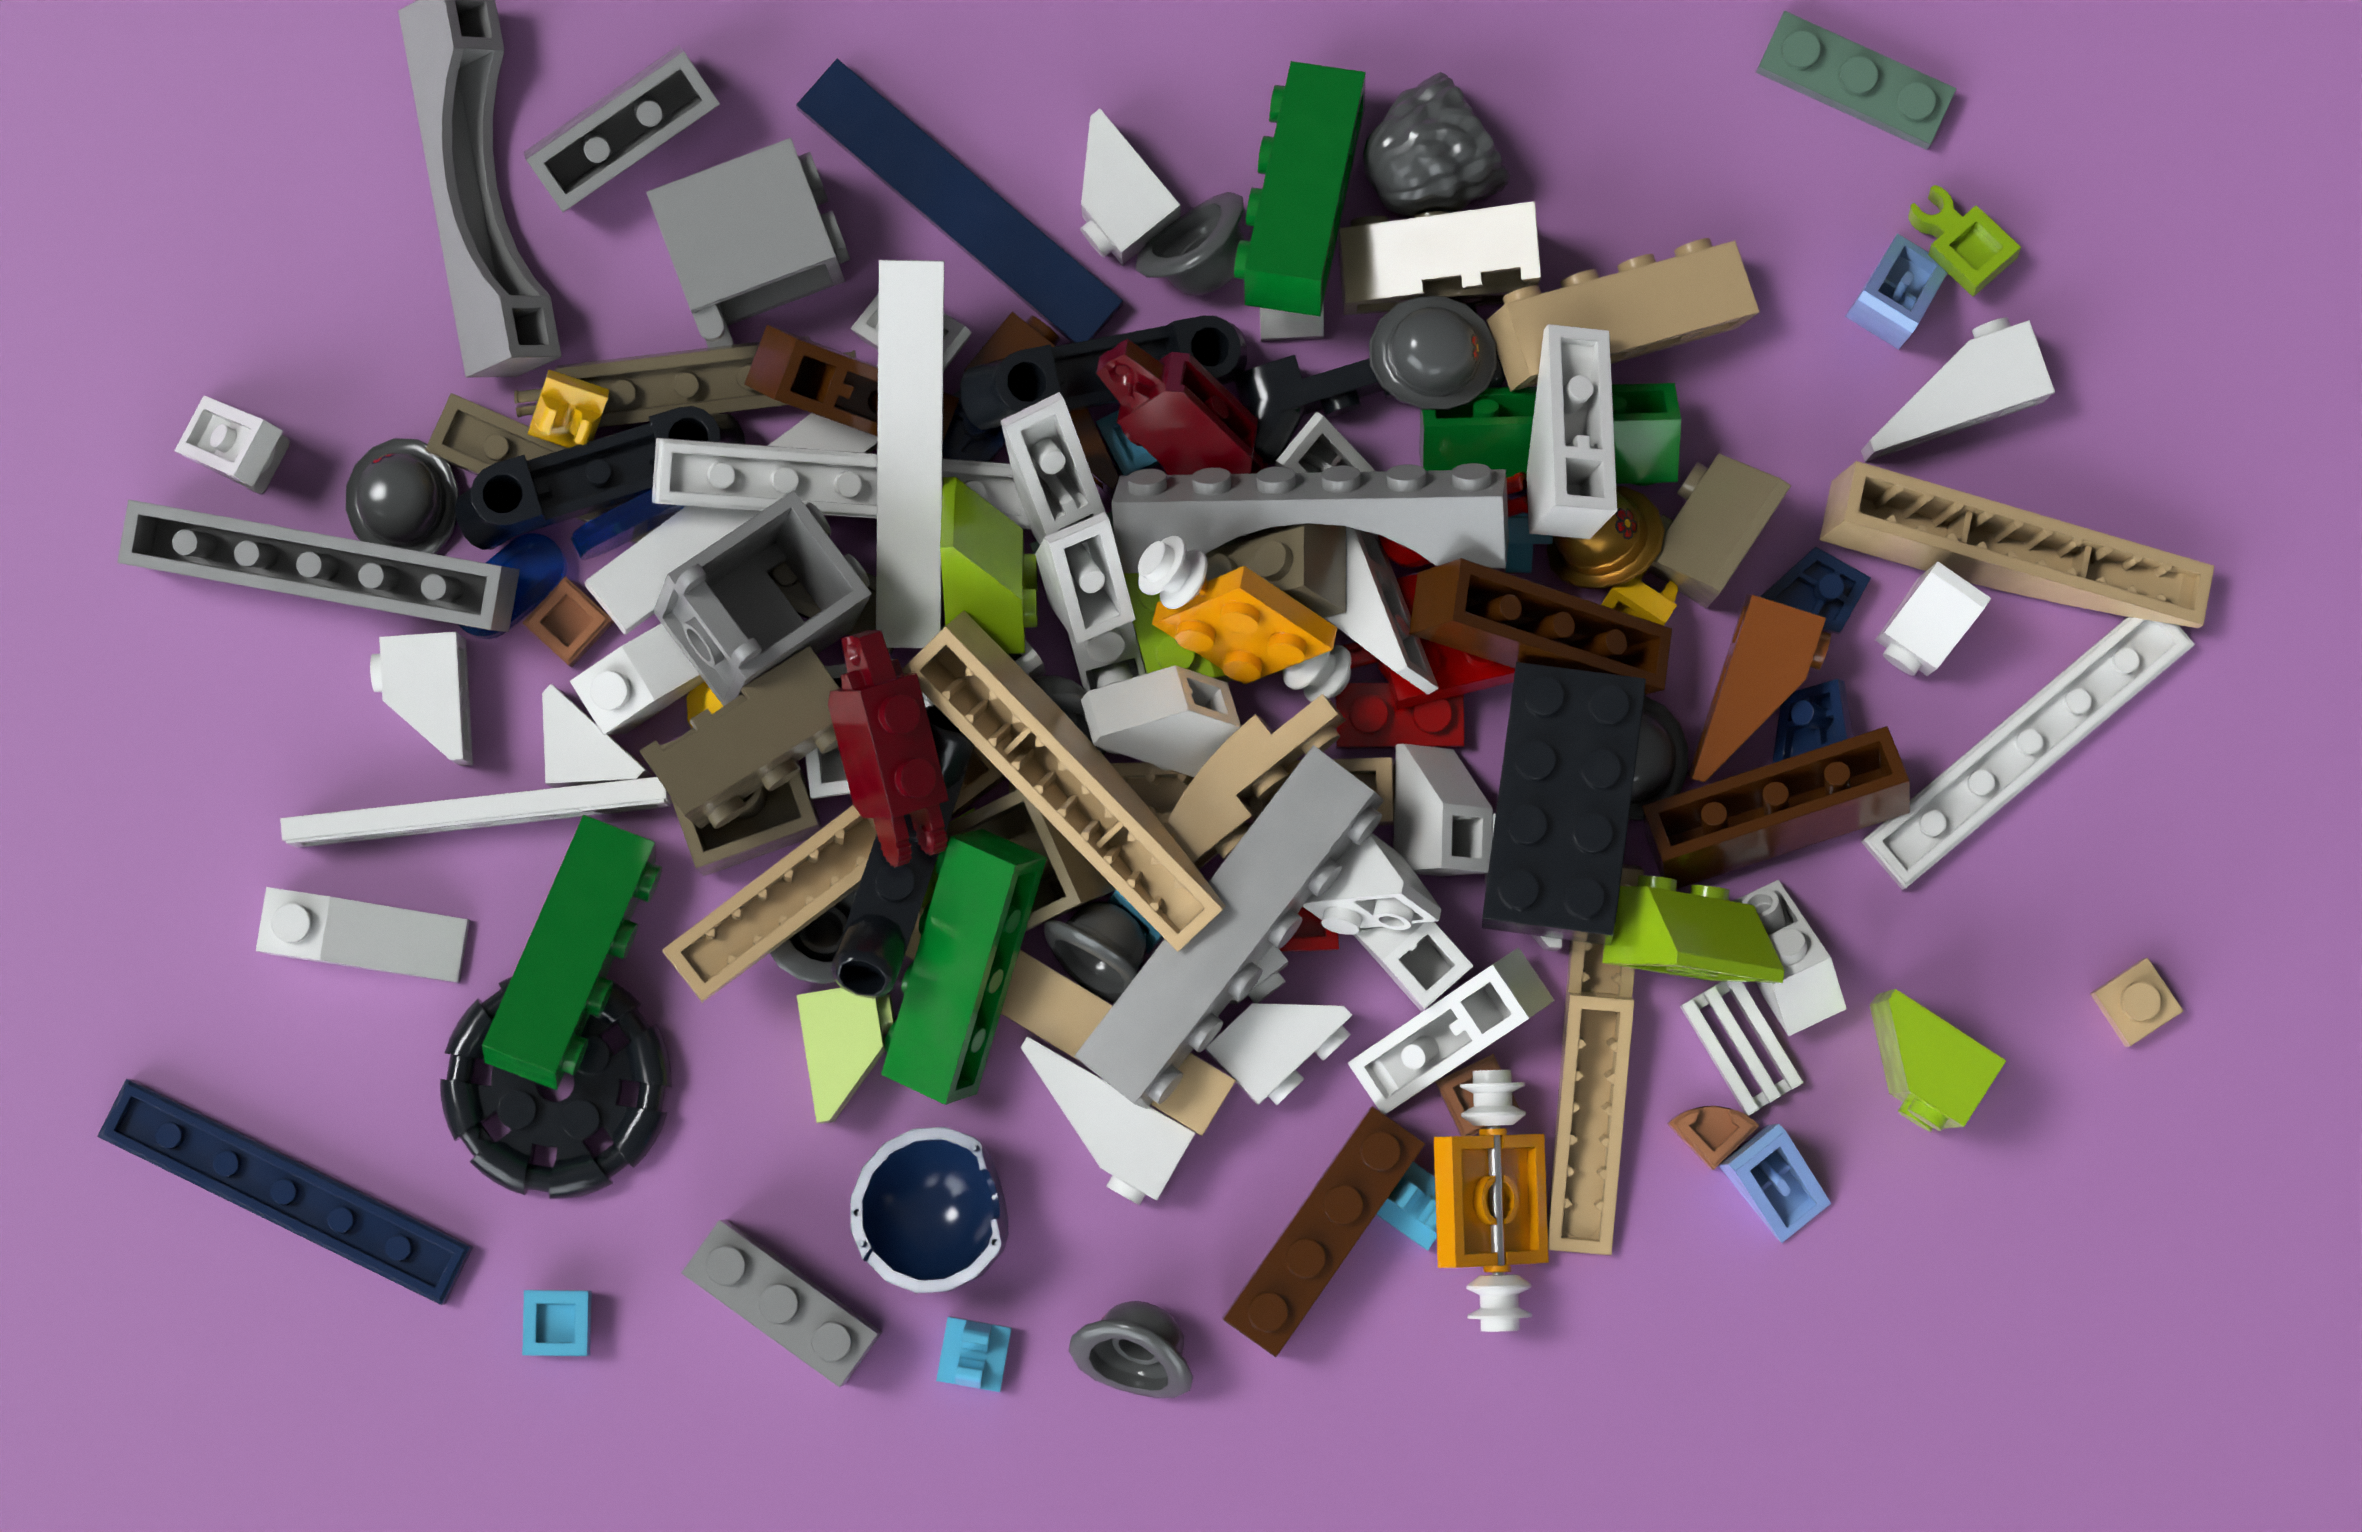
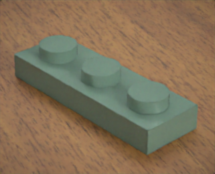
[1755,11,1957,150]

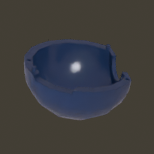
[850,1127,1009,1293]

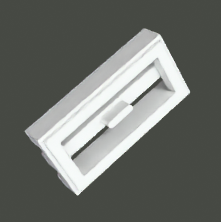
[1680,981,1803,1116]

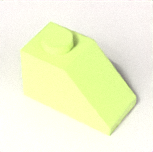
[796,988,895,1124]

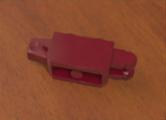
[1096,339,1269,475]
[828,630,949,868]

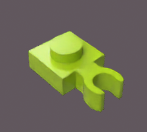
[1908,185,2021,297]

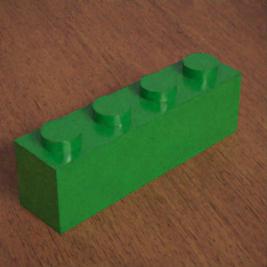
[1234,61,1366,317]
[1419,383,1681,486]
[482,815,662,1090]
[881,829,1047,1105]

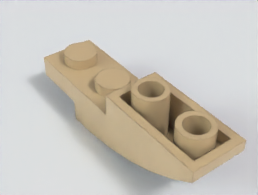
[1164,694,1346,877]

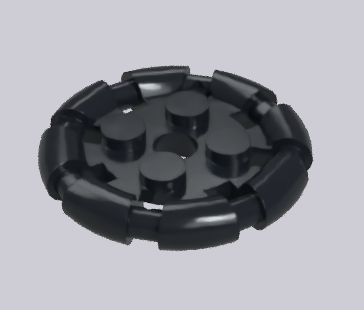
[440,976,672,1199]

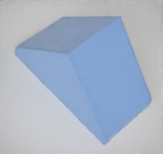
[1845,233,1947,350]
[1718,1124,1831,1243]

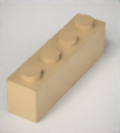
[1486,238,1760,392]

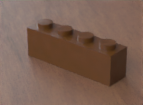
[1409,558,1672,695]
[1642,726,1910,889]
[1222,1106,1425,1357]

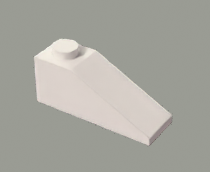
[1861,317,2055,462]
[1527,324,1617,539]
[1001,392,1115,544]
[1325,527,1439,695]
[570,623,704,735]
[256,887,470,983]
[1348,947,1555,1115]
[1020,1037,1195,1205]

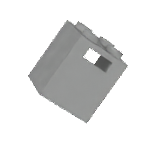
[646,138,851,348]
[653,490,872,706]

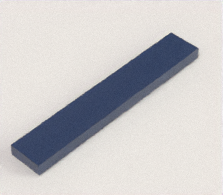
[796,58,1123,343]
[97,1079,473,1305]

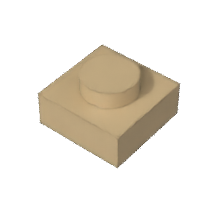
[2090,957,2183,1047]

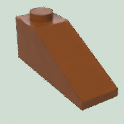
[1688,594,1831,782]

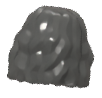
[1363,72,1510,217]

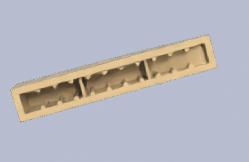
[1819,461,2214,628]
[902,610,1225,952]

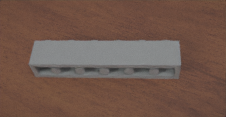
[117,500,520,632]
[1074,745,1384,1109]

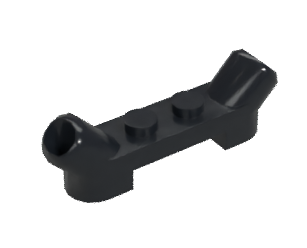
[1234,303,1506,466]
[960,315,1247,430]
[455,406,746,550]
[831,705,975,999]

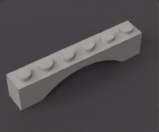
[398,0,562,378]
[1112,463,1509,573]

